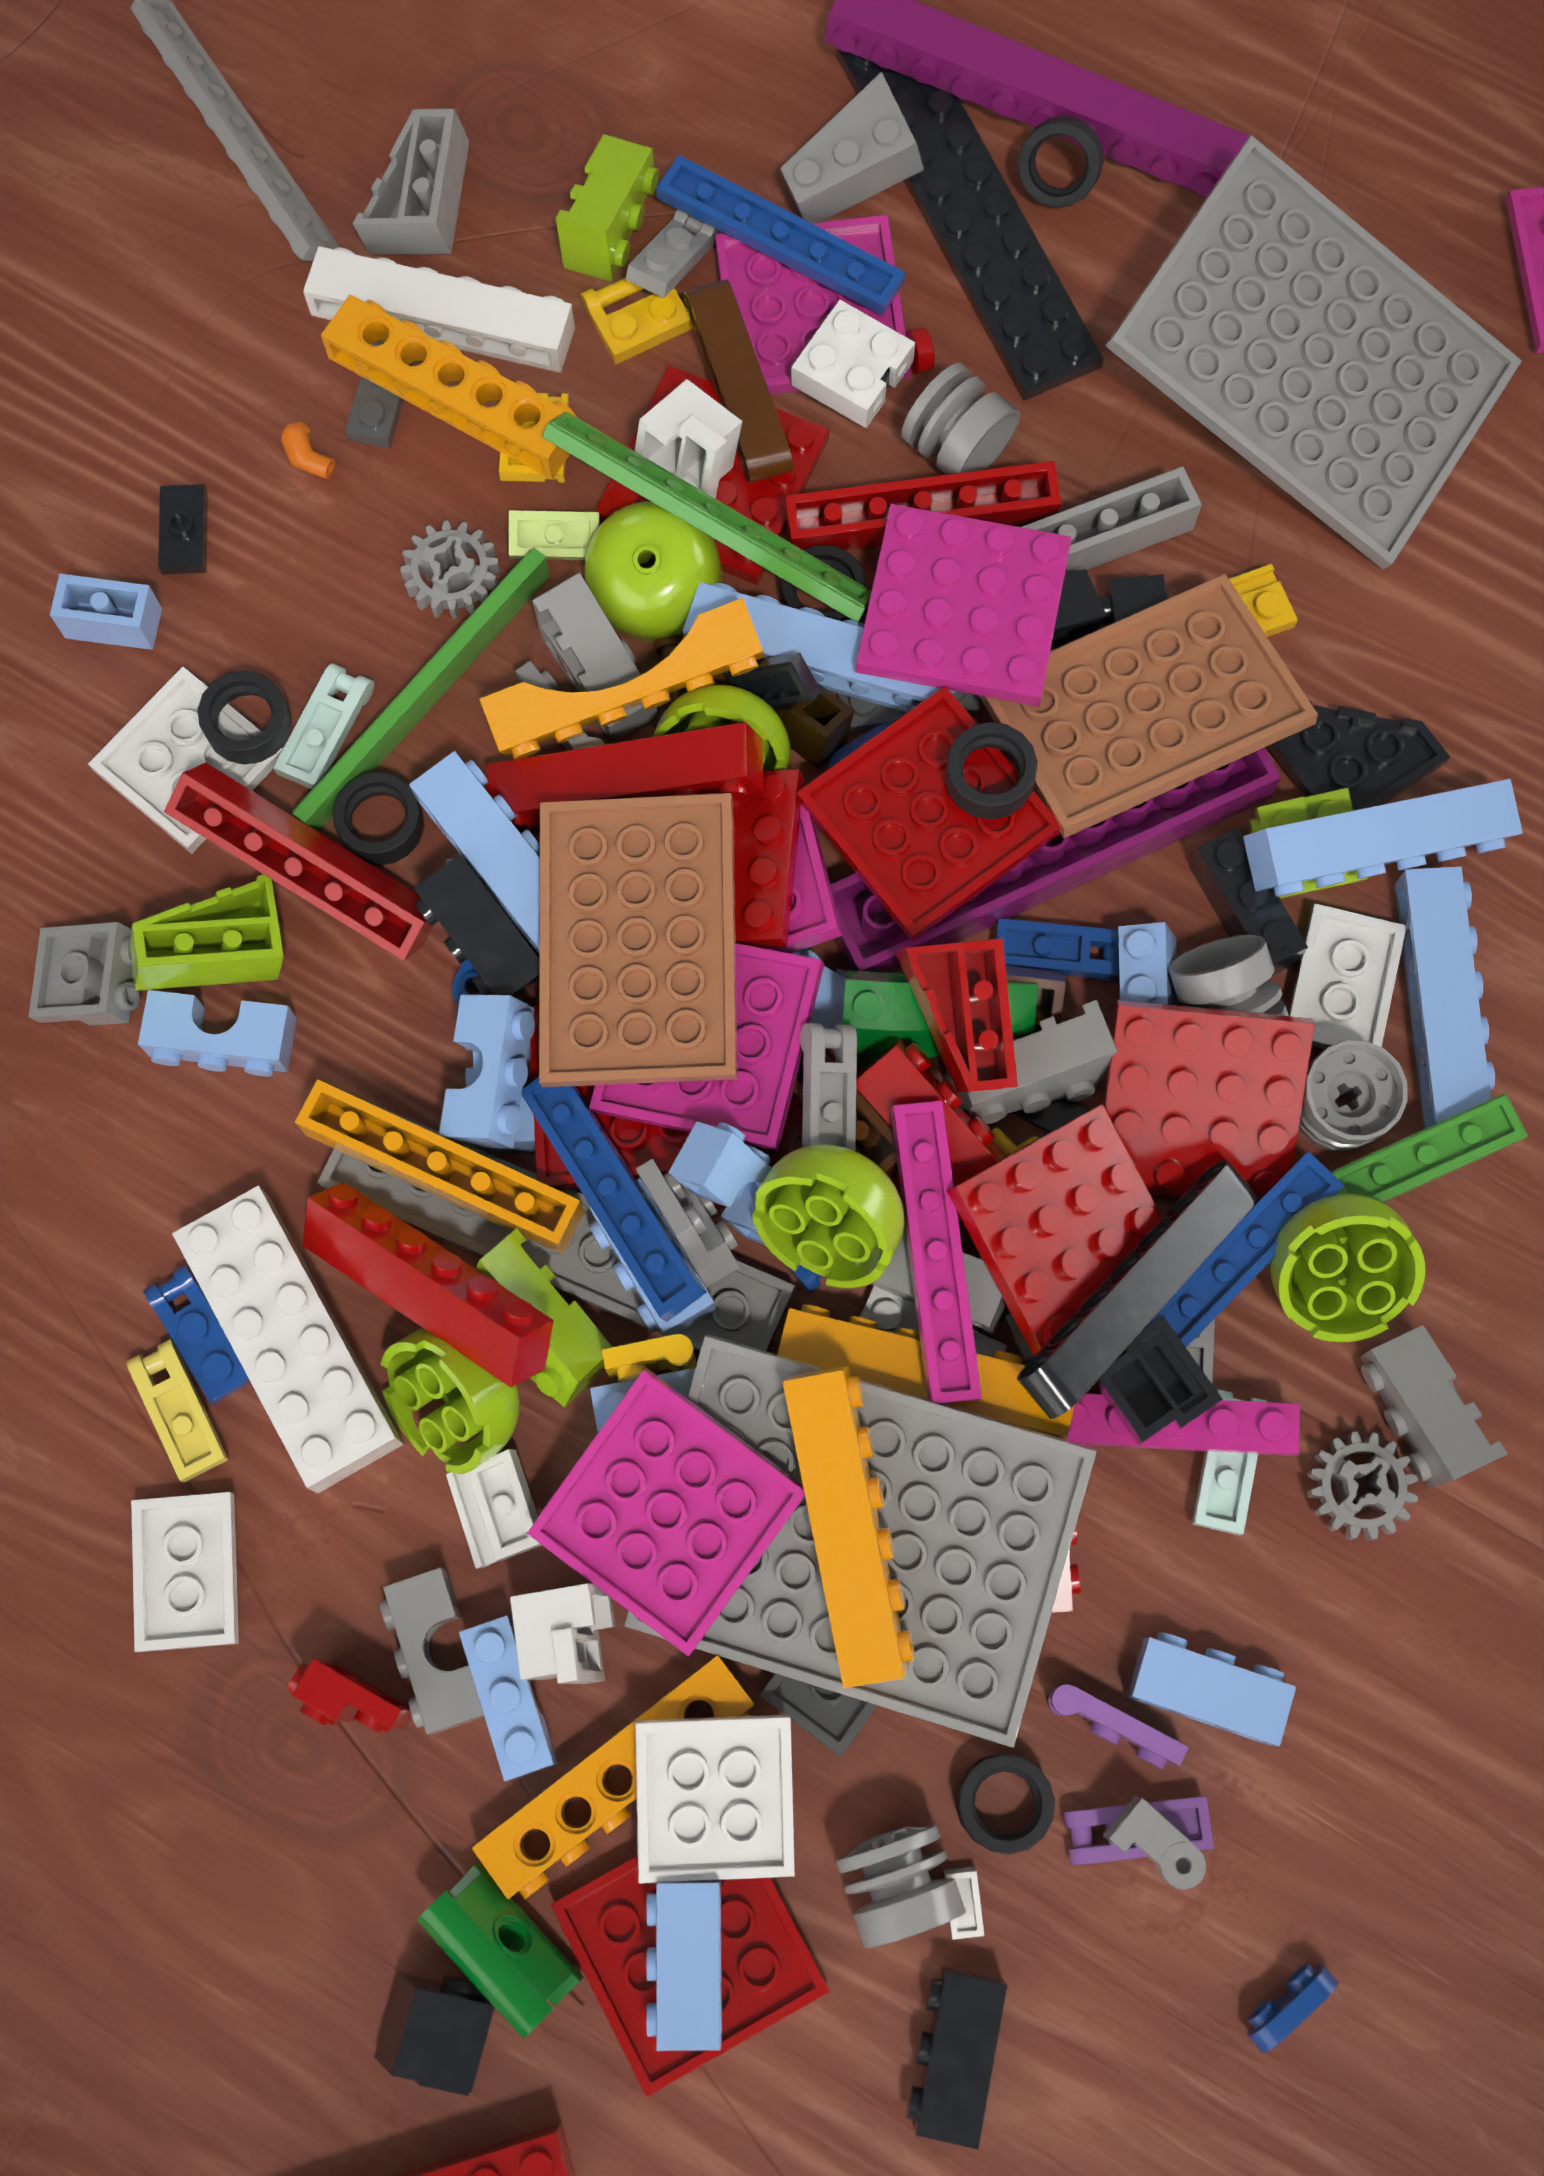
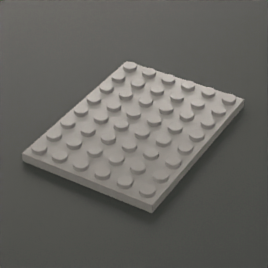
[1105,135,1522,569]
[625,1335,1097,1748]

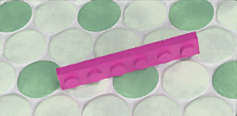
[890,1101,982,1404]
[1067,1394,1300,1456]

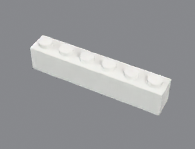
[303,246,575,373]

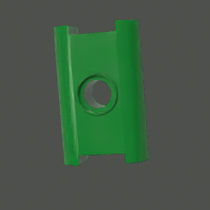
[416,1862,584,2039]

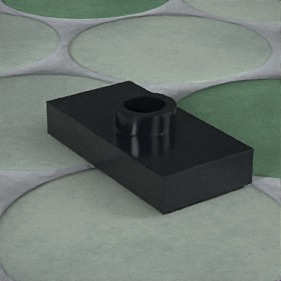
[158,484,208,575]
[725,652,821,707]

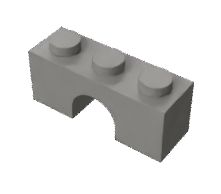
[380,1567,484,1735]

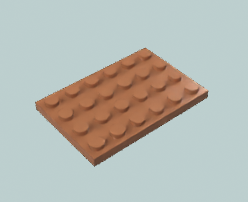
[979,574,1318,838]
[539,793,738,1087]

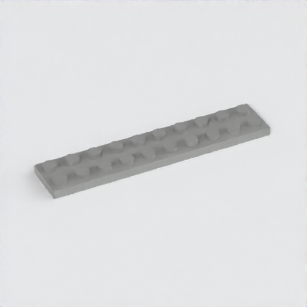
[317,1098,795,1352]

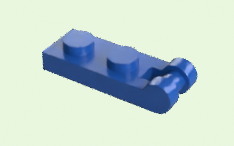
[996,918,1120,983]
[143,1264,250,1405]

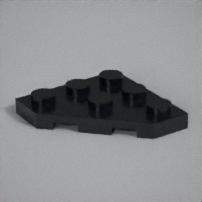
[1267,701,1450,811]

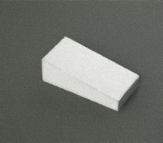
[943,1866,984,1940]

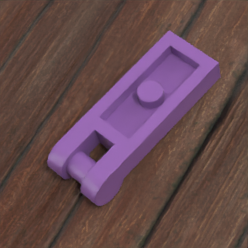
[1047,1684,1189,1770]
[1063,1796,1214,1865]

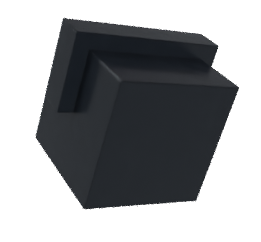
[1095,1316,1223,1445]
[374,1973,495,2096]

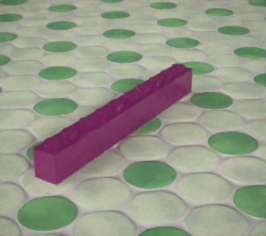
[824,0,1249,197]

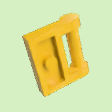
[580,277,693,365]
[602,1334,697,1383]

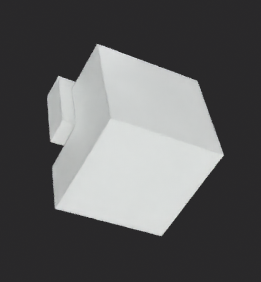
[635,379,742,499]
[510,1583,615,1684]

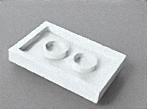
[1288,904,1407,1050]
[131,1492,239,1652]

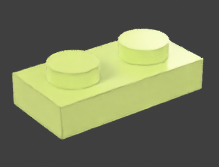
[509,510,599,560]

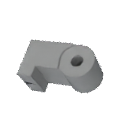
[1102,1796,1206,1890]

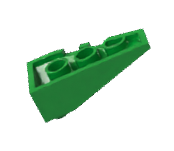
[842,970,1038,1067]

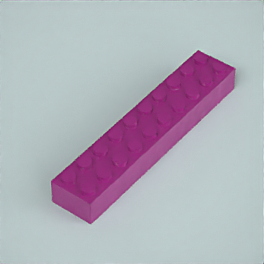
[830,748,1281,973]

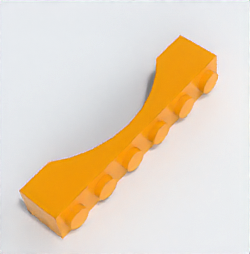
[479,598,765,759]

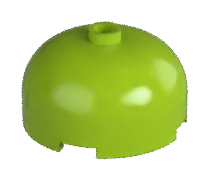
[585,501,723,643]
[653,685,791,772]
[752,1144,905,1288]
[1270,1194,1425,1342]
[381,1328,520,1474]

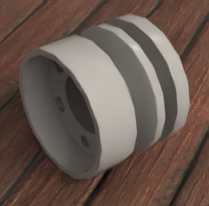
[901,363,1021,475]
[1168,935,1289,1016]
[1298,1040,1408,1152]
[835,1825,966,1949]

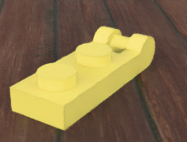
[126,1339,229,1483]

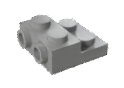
[28,922,140,1025]
[636,1159,740,1288]

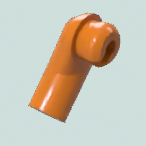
[281,421,335,480]

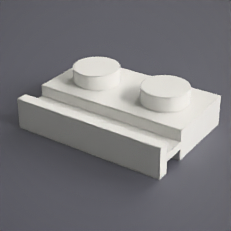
[446,1449,541,1569]

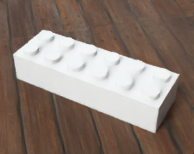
[172,1185,404,1493]

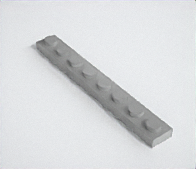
[130,0,340,261]

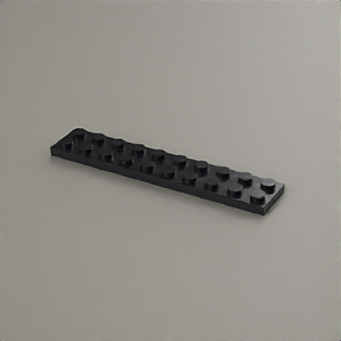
[836,48,1104,401]

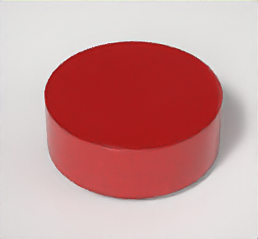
[905,327,935,375]

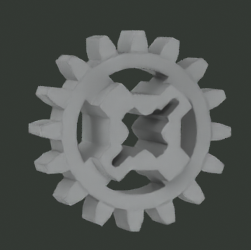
[400,520,500,619]
[1307,1432,1418,1541]

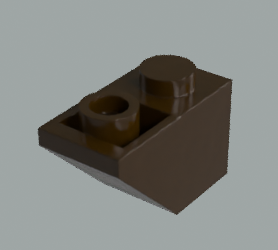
[772,684,854,769]

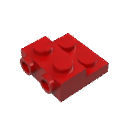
[287,1658,412,1733]

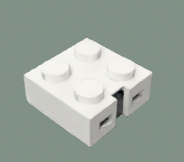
[792,300,915,428]

